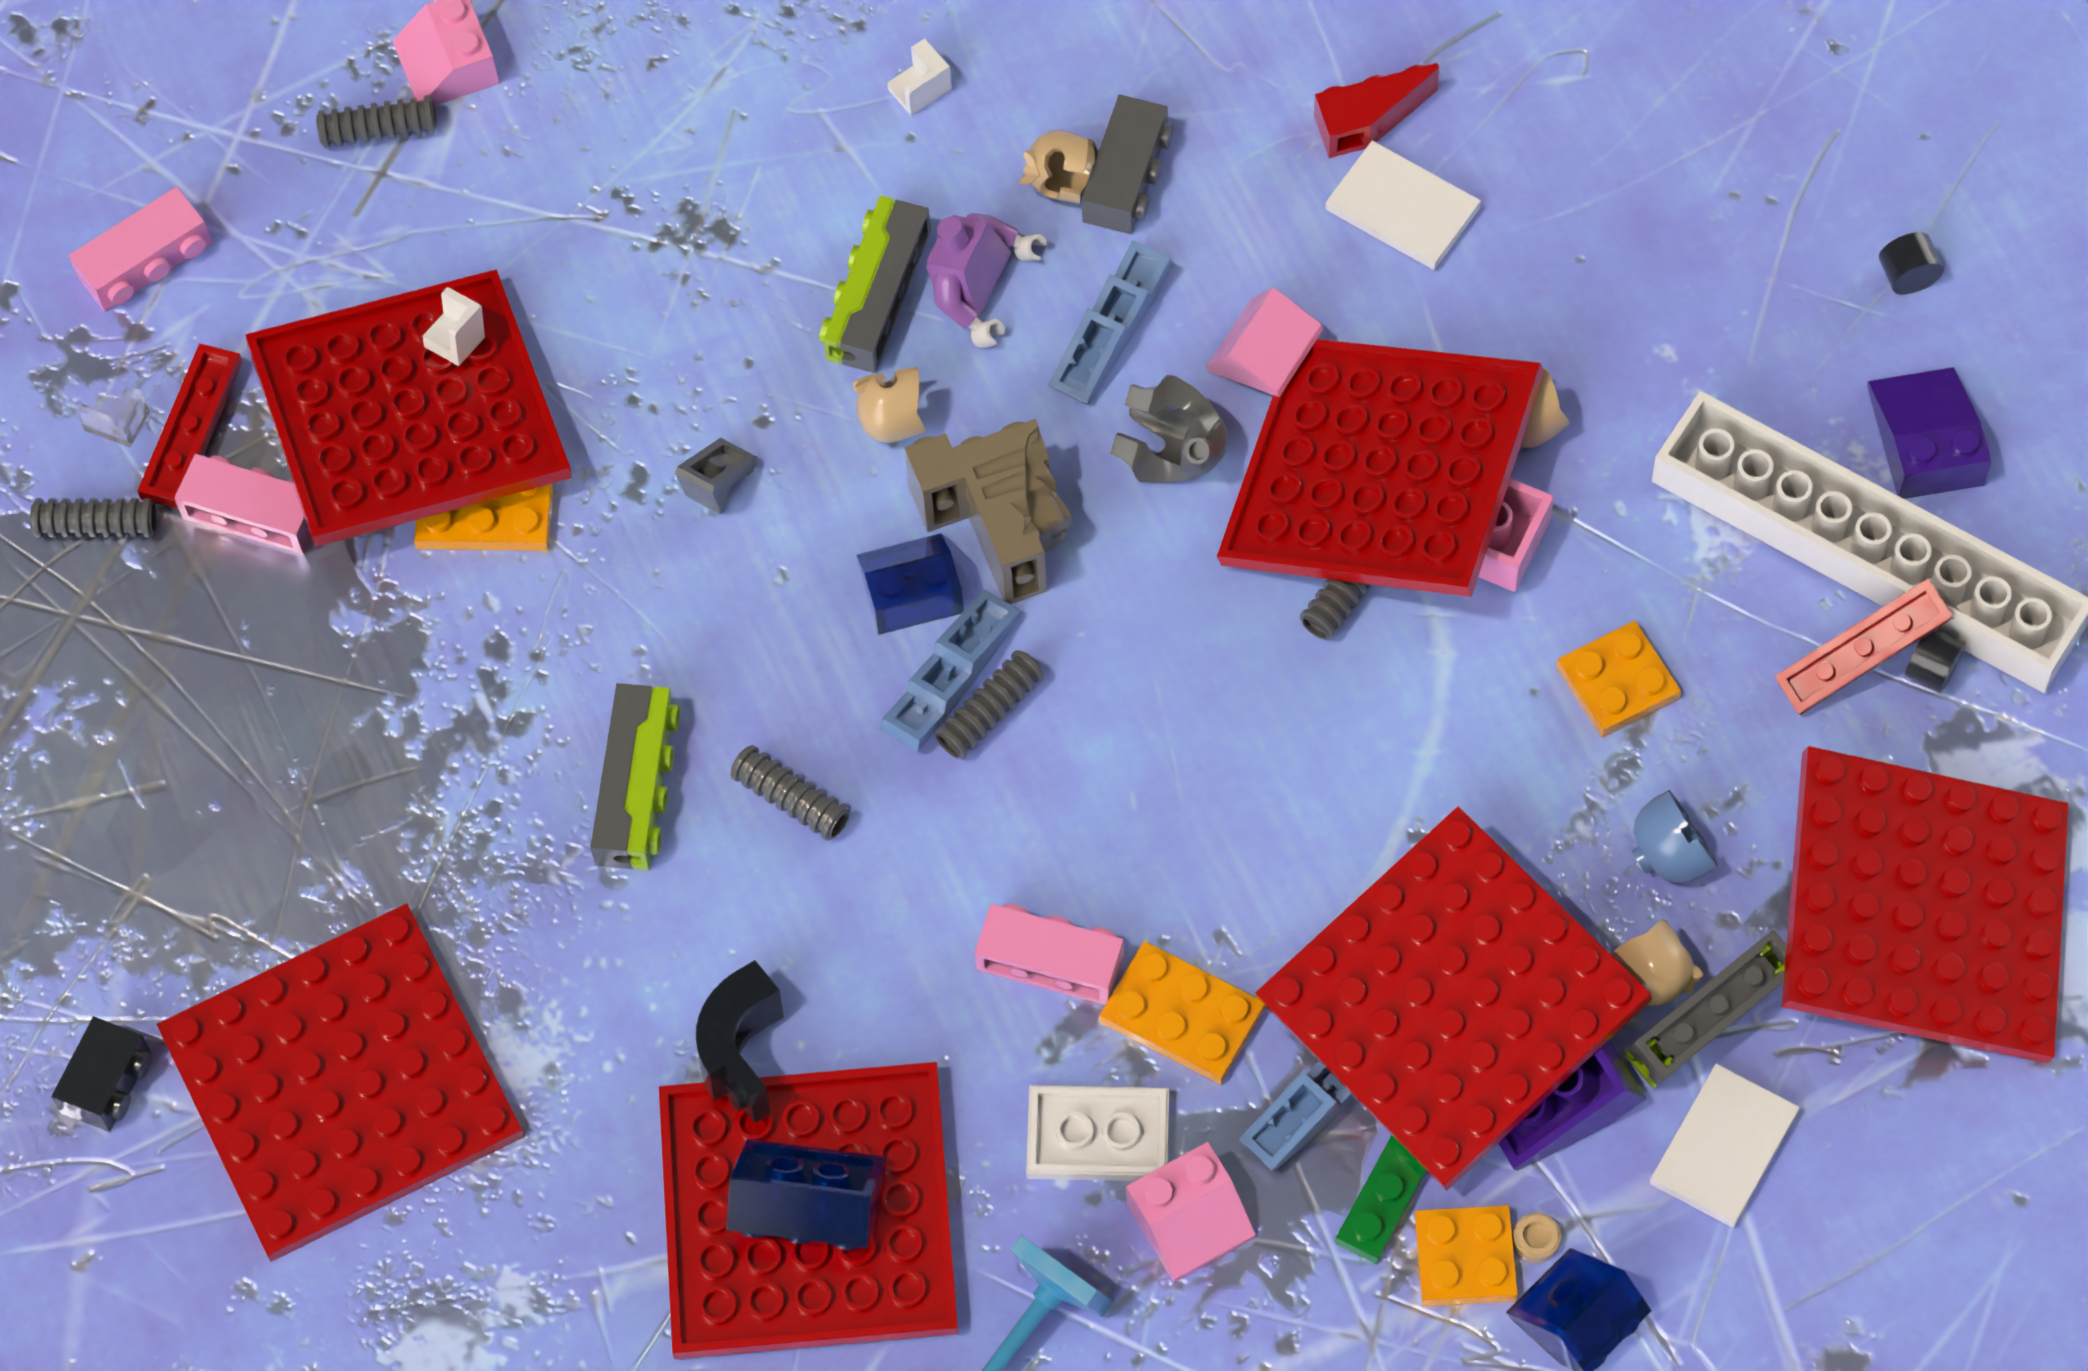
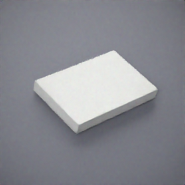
[1325,140,1481,271]
[1650,1064,1800,1228]
[1026,1085,1169,1181]

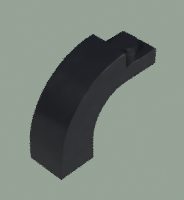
[696,960,784,1123]

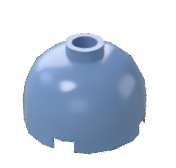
[1631,790,1718,883]

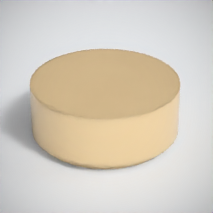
[1513,1213,1561,1263]

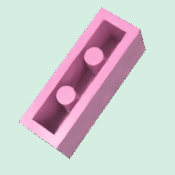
[69,186,212,312]
[174,454,311,555]
[974,904,1124,1005]

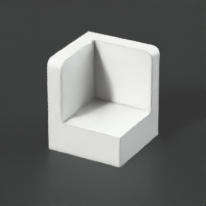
[887,38,952,116]
[423,287,485,366]

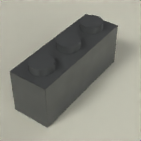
[1081,94,1174,235]

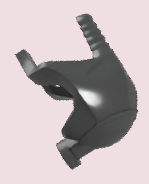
[1110,375,1228,482]

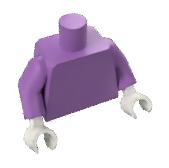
[926,213,1047,348]

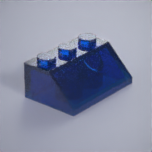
[726,1139,886,1250]

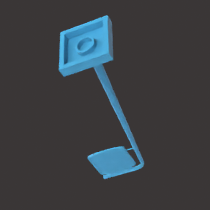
[982,1235,1113,1371]

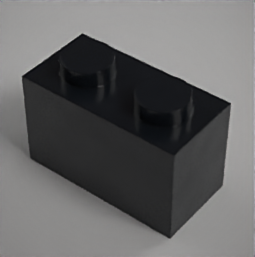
[51,1016,152,1132]

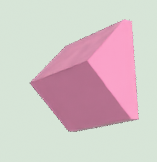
[1206,287,1323,397]

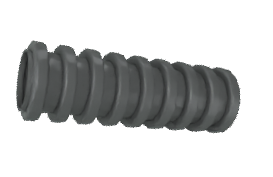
[316,95,437,148]
[30,498,157,537]
[1300,579,1372,640]
[935,650,1044,759]
[731,745,850,841]

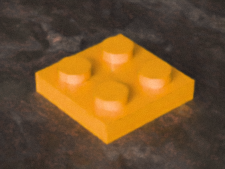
[1556,620,1681,738]
[1414,1205,1518,1307]

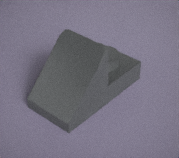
[675,437,757,514]

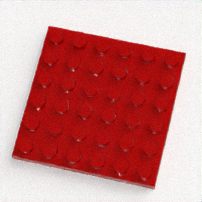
[245,269,572,547]
[1217,339,1544,597]
[1781,746,2069,1063]
[1255,806,1652,1191]
[156,903,525,1262]
[659,1062,959,1359]

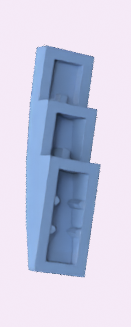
[1048,240,1173,405]
[880,589,1021,752]
[1239,1061,1356,1172]

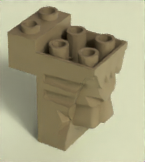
[904,419,1072,604]

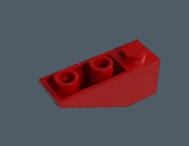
[1314,63,1439,158]

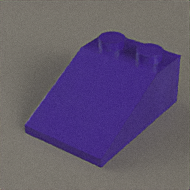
[1867,367,1992,499]
[1498,1039,1646,1171]

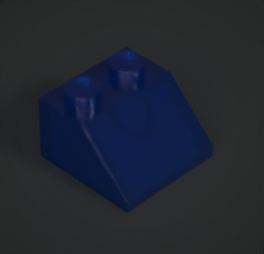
[856,533,964,635]
[1506,1248,1652,1371]

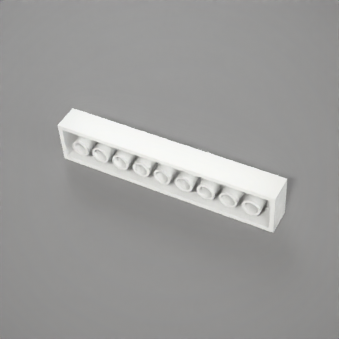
[1651,391,2088,694]

